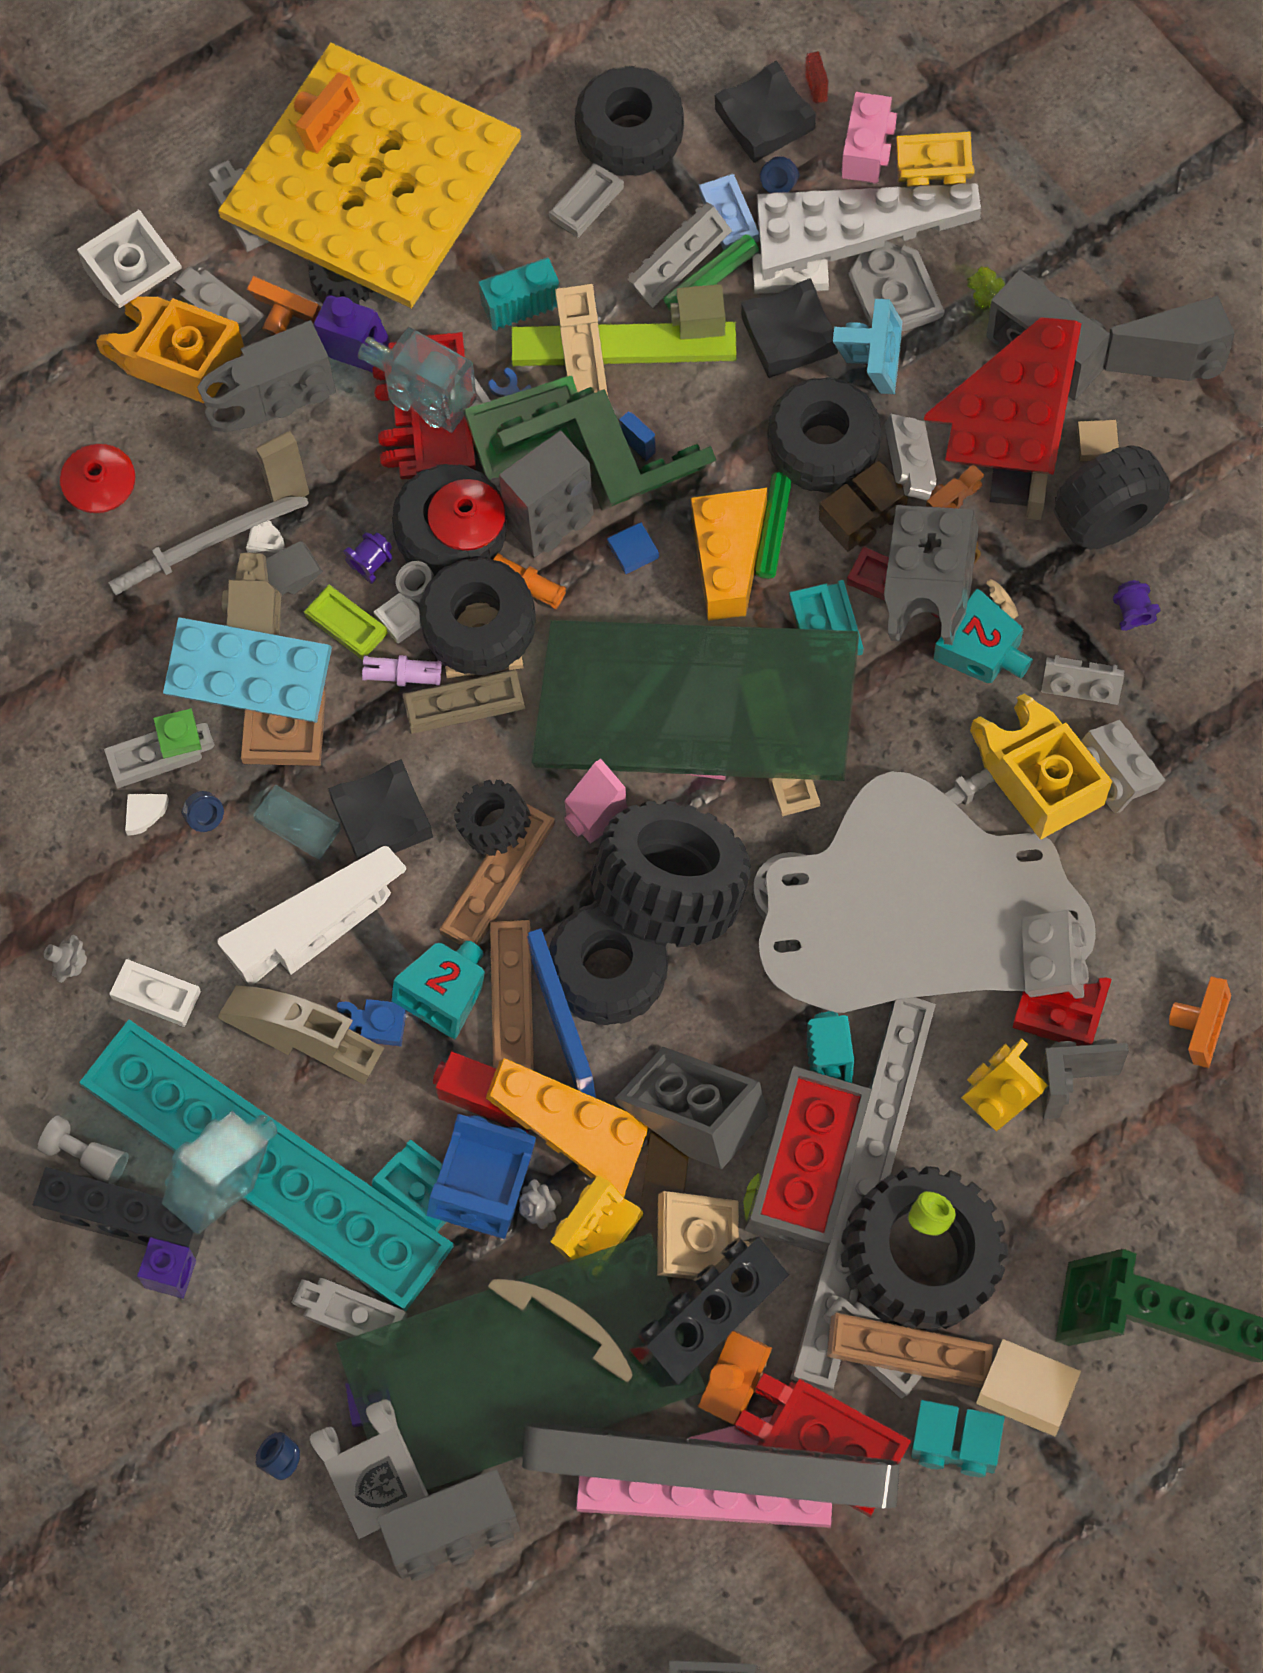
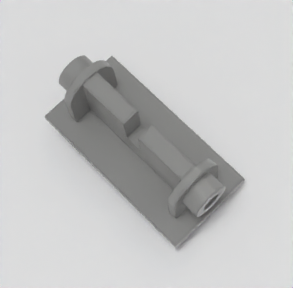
[1041,655,1124,705]

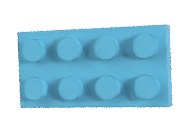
[163,617,332,723]

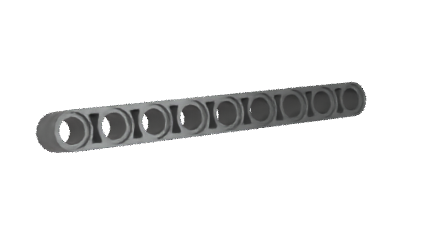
[522,1423,900,1508]

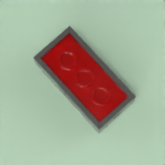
[744,1066,872,1254]

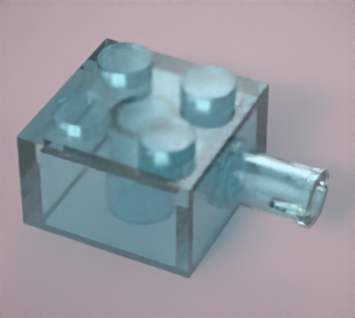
[358,327,477,433]
[162,1111,277,1234]

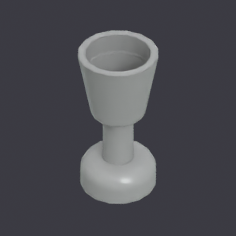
[38,1115,129,1185]

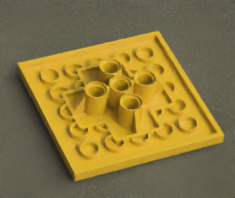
[218,43,521,309]

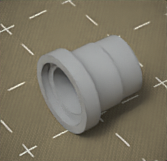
[396,561,434,605]

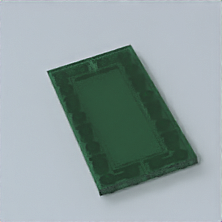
[532,620,859,781]
[336,1233,706,1491]

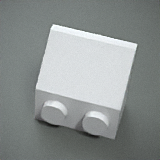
[77,210,181,308]

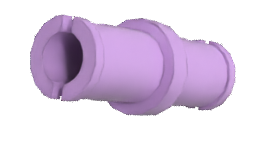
[362,655,442,686]

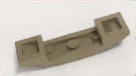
[488,1279,633,1383]

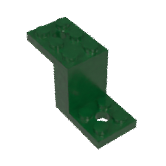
[491,387,717,511]

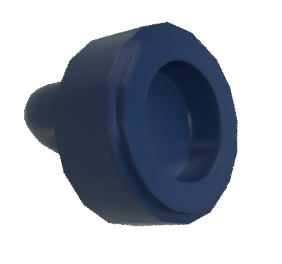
[760,156,799,193]
[181,791,224,832]
[256,1432,300,1480]

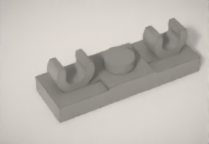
[627,202,732,308]

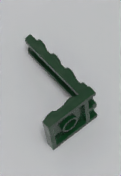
[1055,1249,1263,1362]

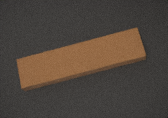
[439,804,555,946]
[490,920,534,1071]
[827,1313,993,1388]

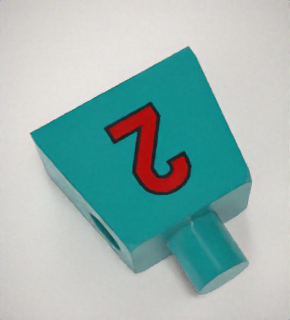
[934,589,1033,683]
[391,941,485,1040]

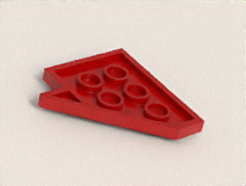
[924,317,1082,475]

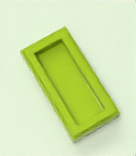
[304,585,388,660]

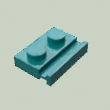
[789,580,864,667]
[372,1140,446,1232]

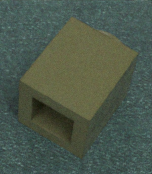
[670,284,725,340]

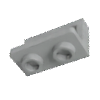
[1081,720,1166,813]
[1022,910,1089,999]

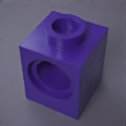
[137,1237,197,1299]

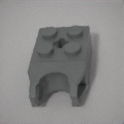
[197,320,336,432]
[884,505,979,645]

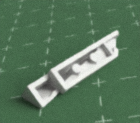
[218,846,406,987]

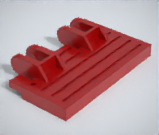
[372,332,476,480]

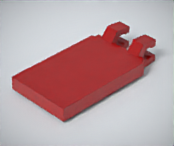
[734,1373,911,1518]

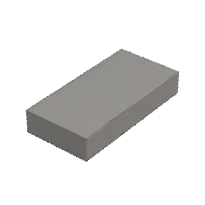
[549,163,624,238]

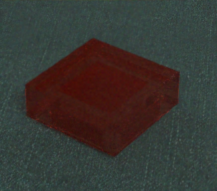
[805,51,829,104]

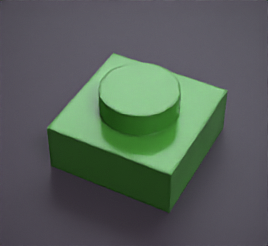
[154,708,202,759]

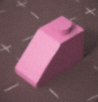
[564,758,627,844]

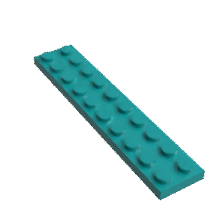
[79,1019,454,1311]

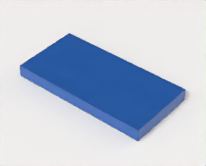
[527,929,596,1098]

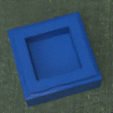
[619,411,656,461]
[607,522,659,575]

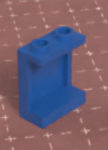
[426,1114,536,1239]

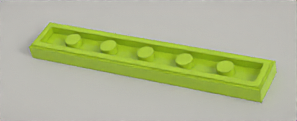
[512,322,736,366]

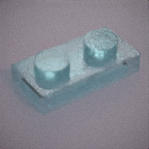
[253,784,341,860]

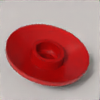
[60,444,136,513]
[428,479,505,551]

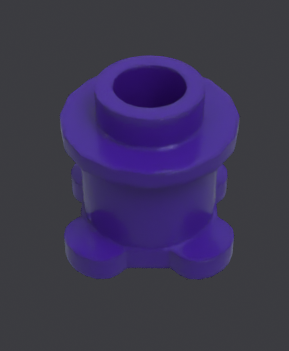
[343,532,393,584]
[1113,580,1161,631]

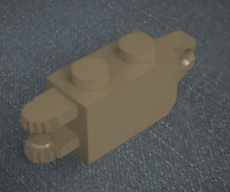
[222,553,282,636]

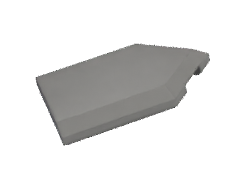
[848,241,945,332]

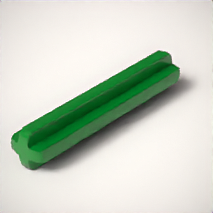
[663,234,759,311]
[755,472,791,579]

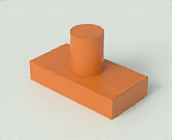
[294,72,360,154]
[247,276,321,335]
[1169,976,1231,1068]
[698,1330,772,1425]

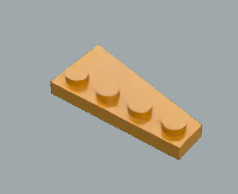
[486,1058,649,1197]

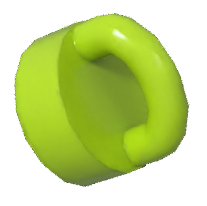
[908,1192,956,1235]

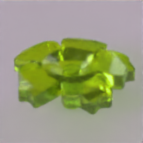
[967,266,1005,309]

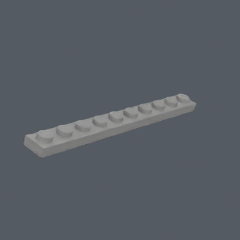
[791,997,936,1391]

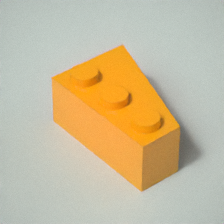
[691,488,767,621]

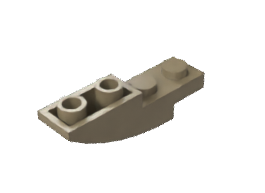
[218,986,384,1085]

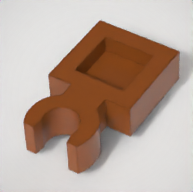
[926,465,984,509]

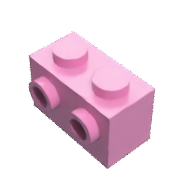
[842,92,897,183]

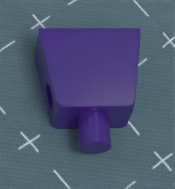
[313,295,390,372]

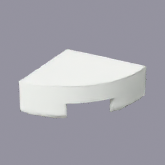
[246,521,285,557]
[125,794,169,835]

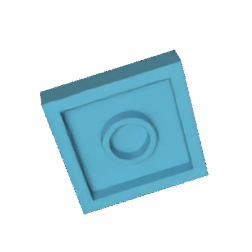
[833,299,903,394]

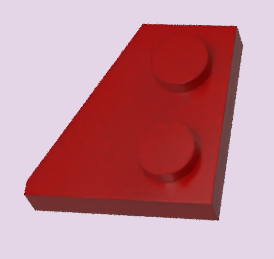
[1012,977,1112,1046]

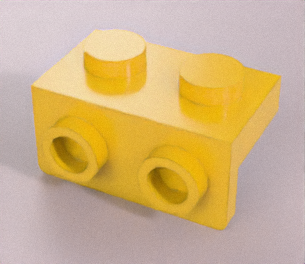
[896,132,974,187]
[961,1039,1048,1132]
[550,1175,643,1278]

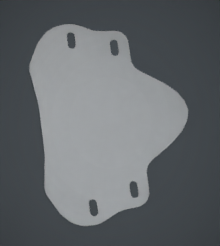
[759,771,1096,1013]

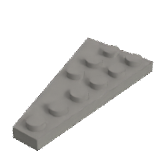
[757,183,981,281]

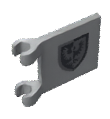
[310,1400,429,1539]

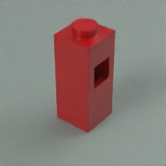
[433,1051,530,1134]

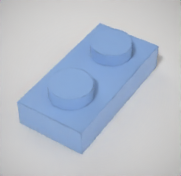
[699,174,760,250]

